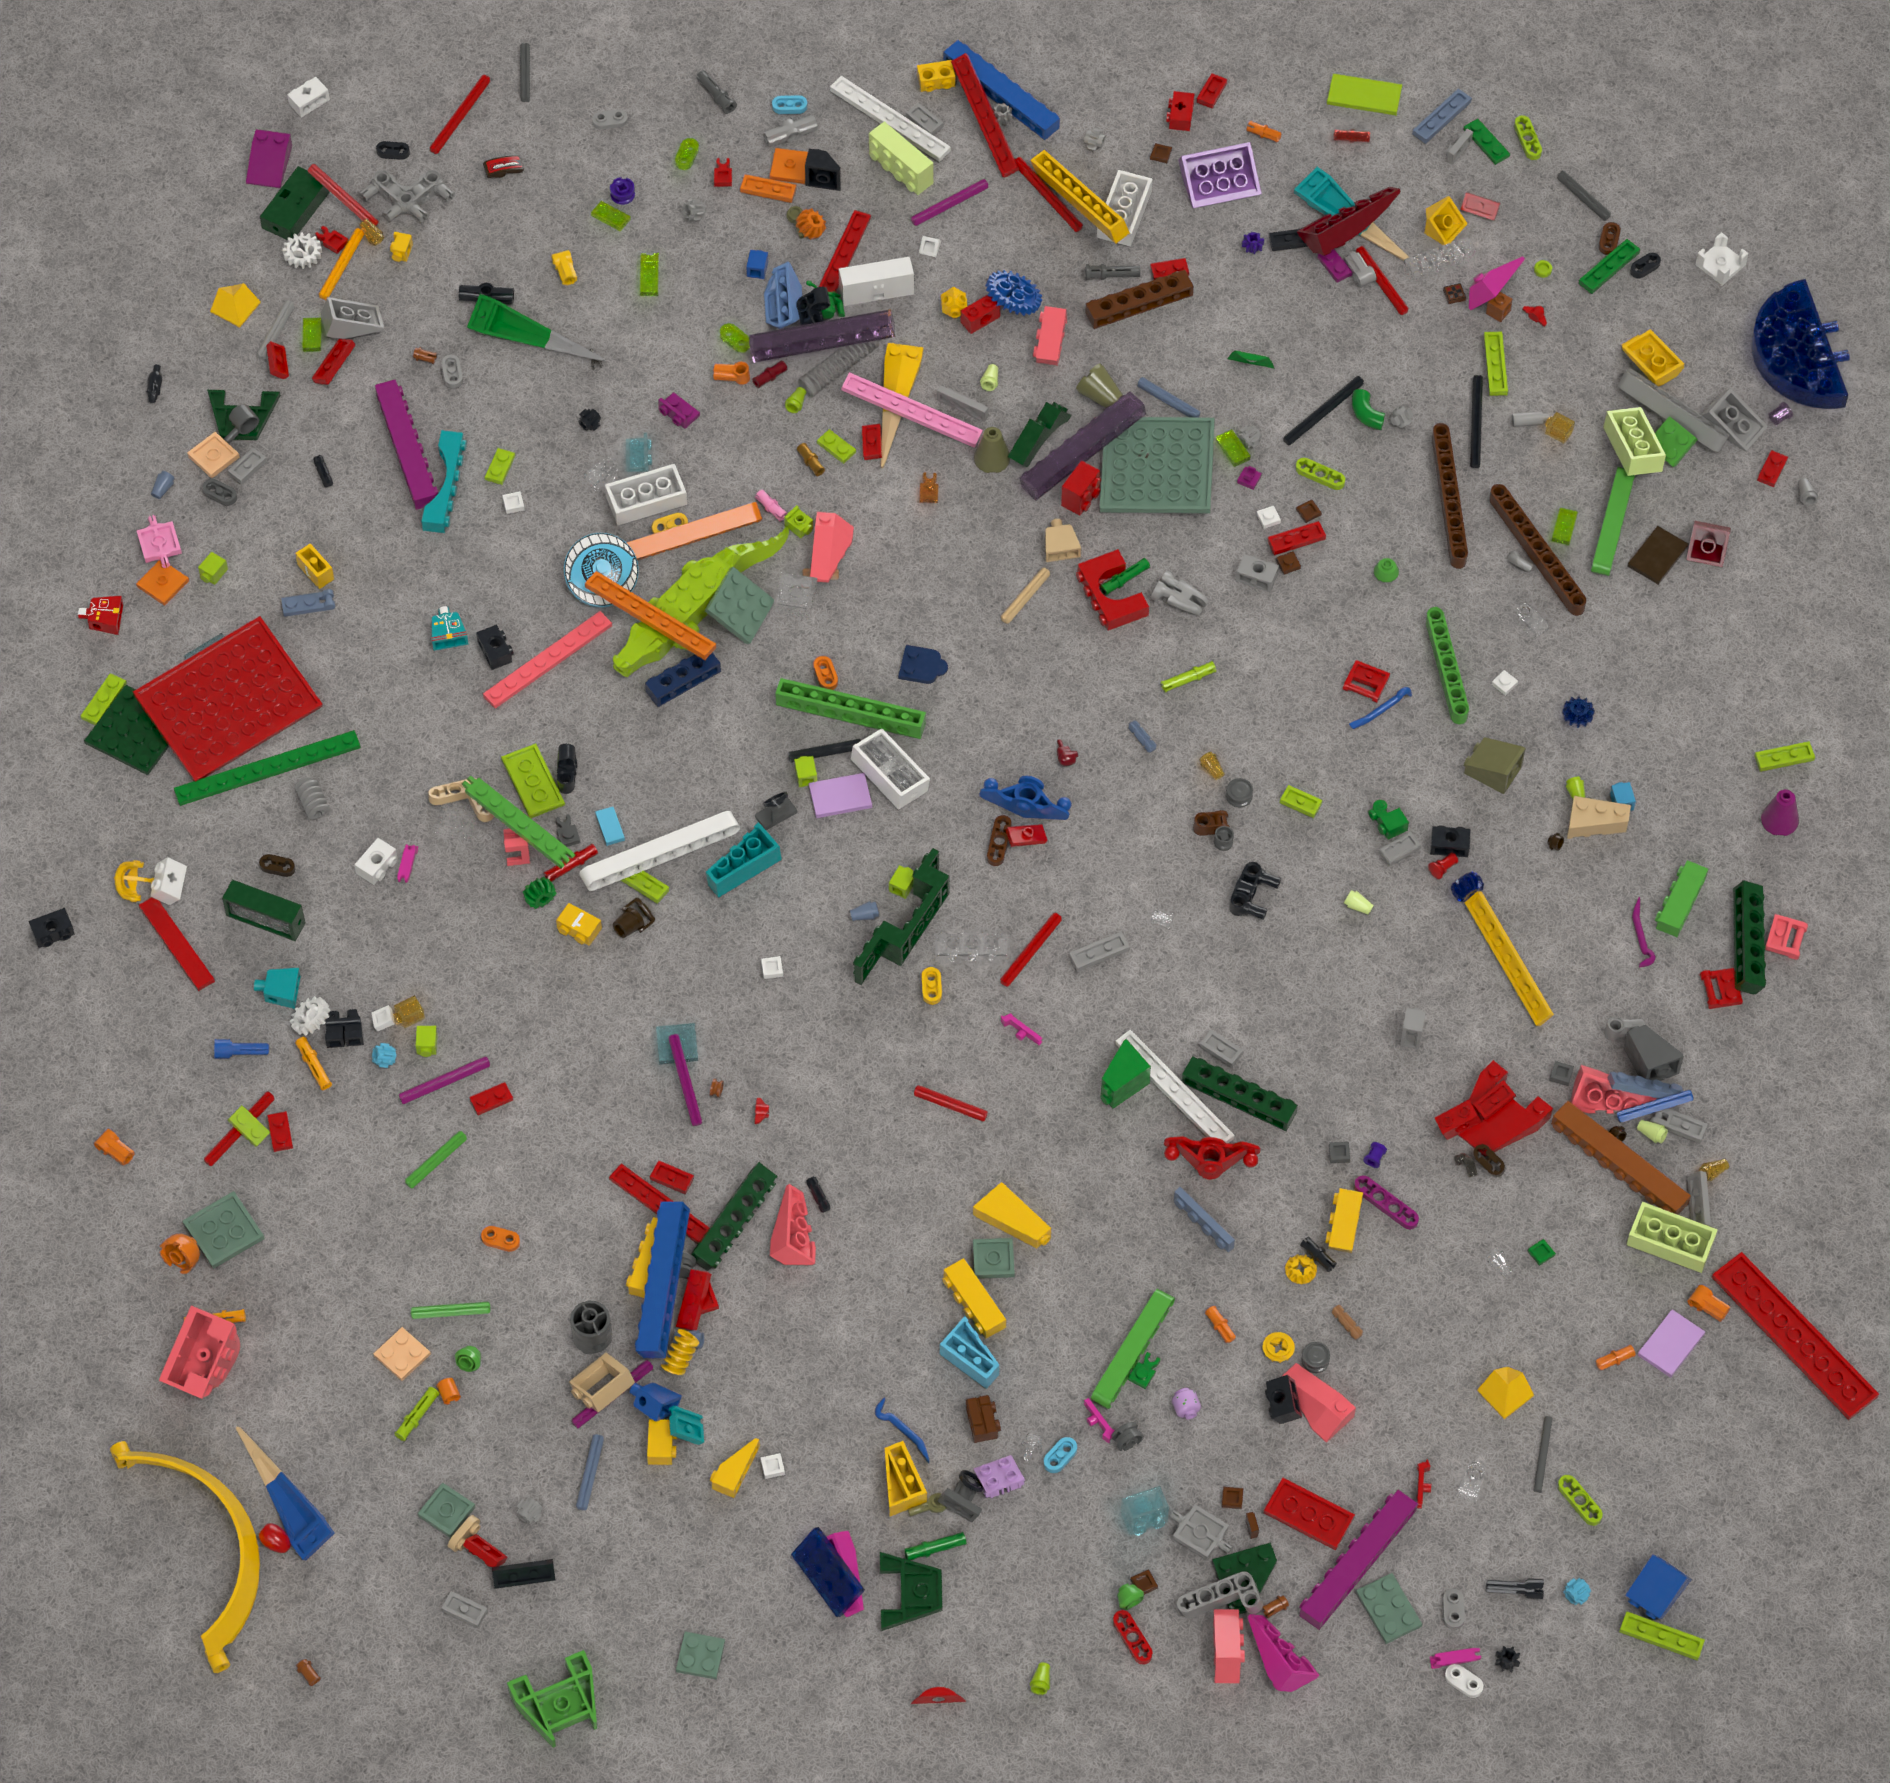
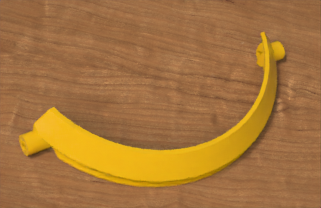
[110,1441,260,1673]

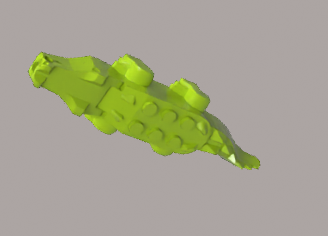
[613,526,789,677]

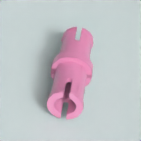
[755,490,788,522]

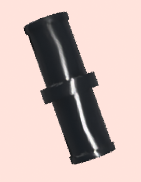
[1300,1237,1337,1272]

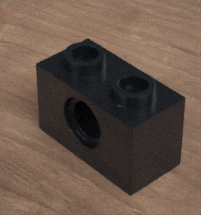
[476,624,514,670]
[1430,825,1471,857]
[28,908,75,948]
[1265,1375,1302,1424]

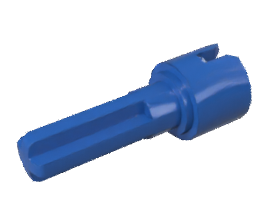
[214,1039,269,1059]

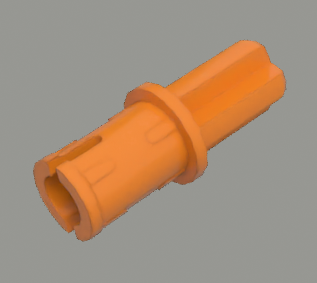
[1246,121,1282,142]
[1205,1306,1236,1343]
[1596,1345,1636,1370]

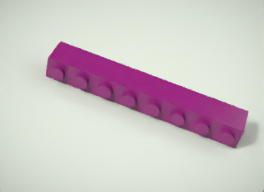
[375,379,438,510]
[1299,1490,1418,1630]

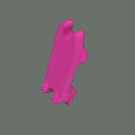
[397,844,418,883]
[1001,1013,1042,1045]
[1084,1398,1115,1443]
[1430,1648,1481,1669]

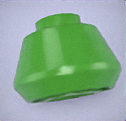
[1374,558,1399,582]
[455,1346,481,1372]
[1117,1583,1144,1610]

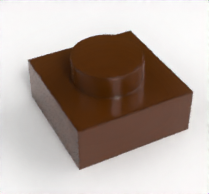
[1276,551,1301,575]

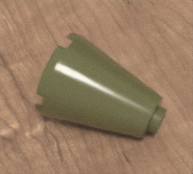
[1076,363,1126,413]
[974,427,1010,473]

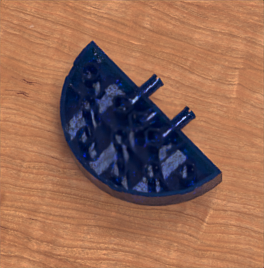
[1751,279,1850,409]

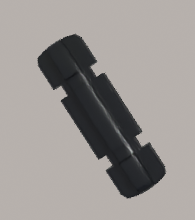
[313,455,333,488]
[806,1176,830,1213]

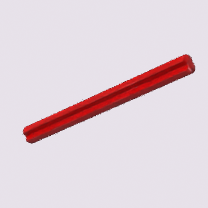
[430,74,490,154]
[1015,157,1083,232]

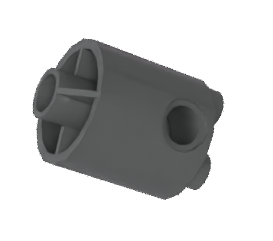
[570,1300,612,1354]

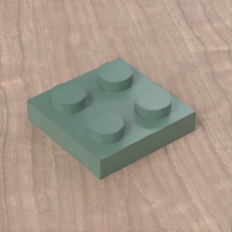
[973,1238,1015,1279]
[418,1483,475,1538]
[676,1632,725,1680]

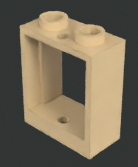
[569,1353,635,1412]

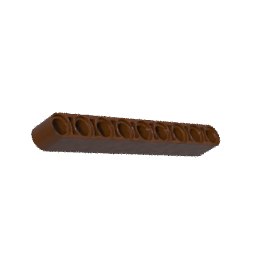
[1432,423,1468,569]
[1489,484,1586,616]

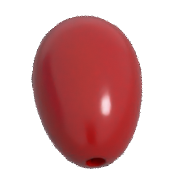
[259,1523,291,1553]

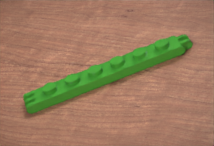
[462,776,575,869]

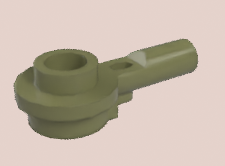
[786,206,806,239]
[908,1493,947,1517]

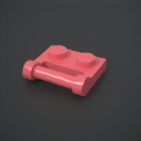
[1765,914,1808,960]

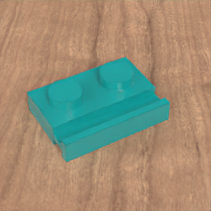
[669,1405,704,1445]

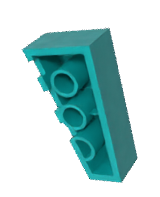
[706,822,782,898]

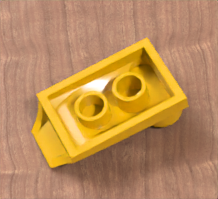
[1622,329,1684,387]

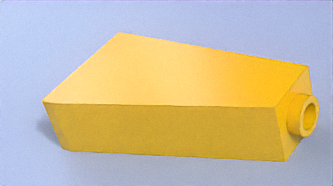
[973,1182,1051,1248]

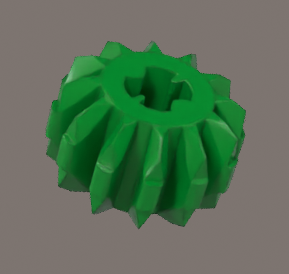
[523,877,557,909]

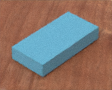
[595,806,625,846]

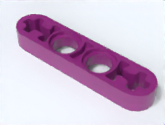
[1354,1175,1419,1230]

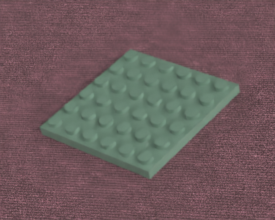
[1100,417,1215,513]

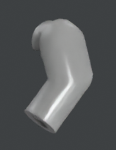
[1508,550,1533,572]

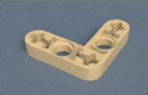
[428,778,494,822]

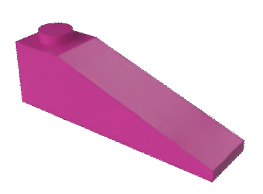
[1469,256,1525,310]
[804,1531,864,1617]
[1248,1614,1319,1692]

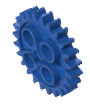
[985,270,1042,316]

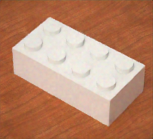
[1097,170,1152,246]
[605,464,687,526]

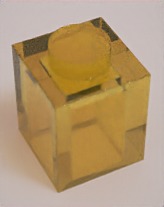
[1545,412,1575,444]
[393,995,425,1029]

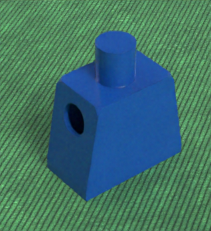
[630,1383,682,1421]

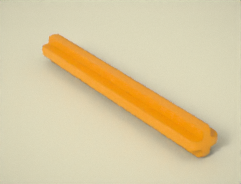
[319,228,364,300]

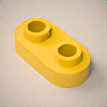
[651,512,688,534]
[922,967,942,1005]

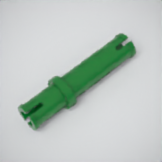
[1100,558,1150,596]
[904,1532,967,1560]

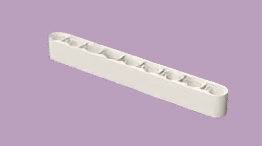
[579,811,740,891]

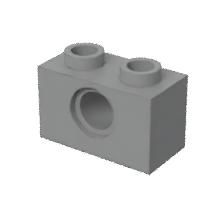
[1236,554,1279,592]

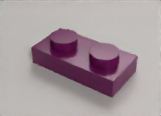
[1317,249,1352,283]

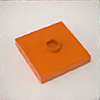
[770,148,808,184]
[136,560,189,606]

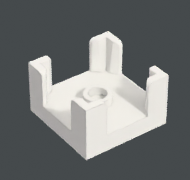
[1695,232,1749,285]

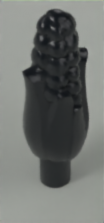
[146,364,162,403]

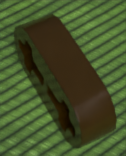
[259,854,296,877]
[1473,1144,1506,1177]

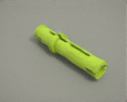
[1160,661,1216,693]
[394,1387,440,1441]

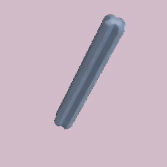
[1137,377,1200,418]
[576,1434,604,1510]

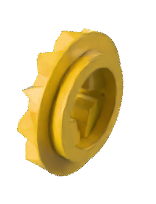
[1285,1254,1317,1284]
[1262,1332,1295,1363]

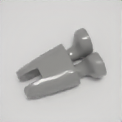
[1151,570,1209,616]

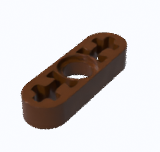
[987,815,1012,866]

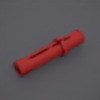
[544,844,598,881]

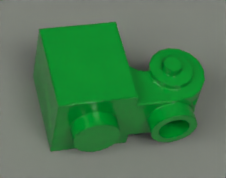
[1368,800,1409,840]

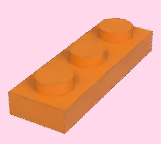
[740,174,796,203]

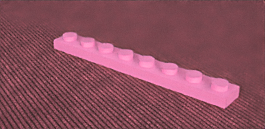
[841,372,983,448]

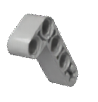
[1177,1572,1263,1618]

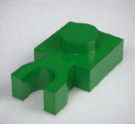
[1128,1352,1161,1390]

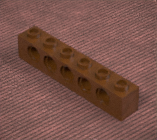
[1085,270,1194,329]

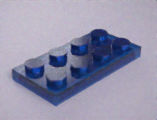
[791,1527,865,1617]

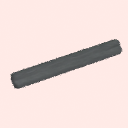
[520,43,530,102]
[1557,171,1611,221]

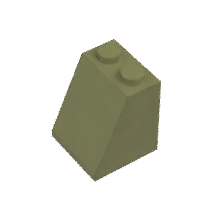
[1463,737,1526,794]

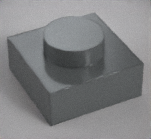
[1550,1061,1574,1086]
[1329,1142,1350,1163]

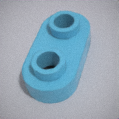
[772,95,807,114]
[1044,1437,1077,1473]

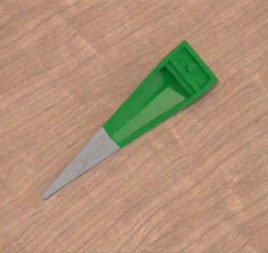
[467,294,605,361]

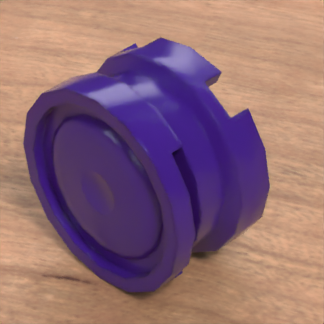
[610,177,635,205]

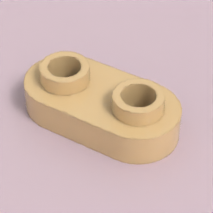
[448,1515,481,1552]

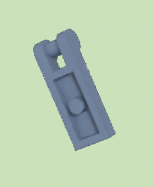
[281,589,335,617]

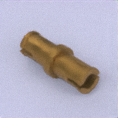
[797,443,825,476]

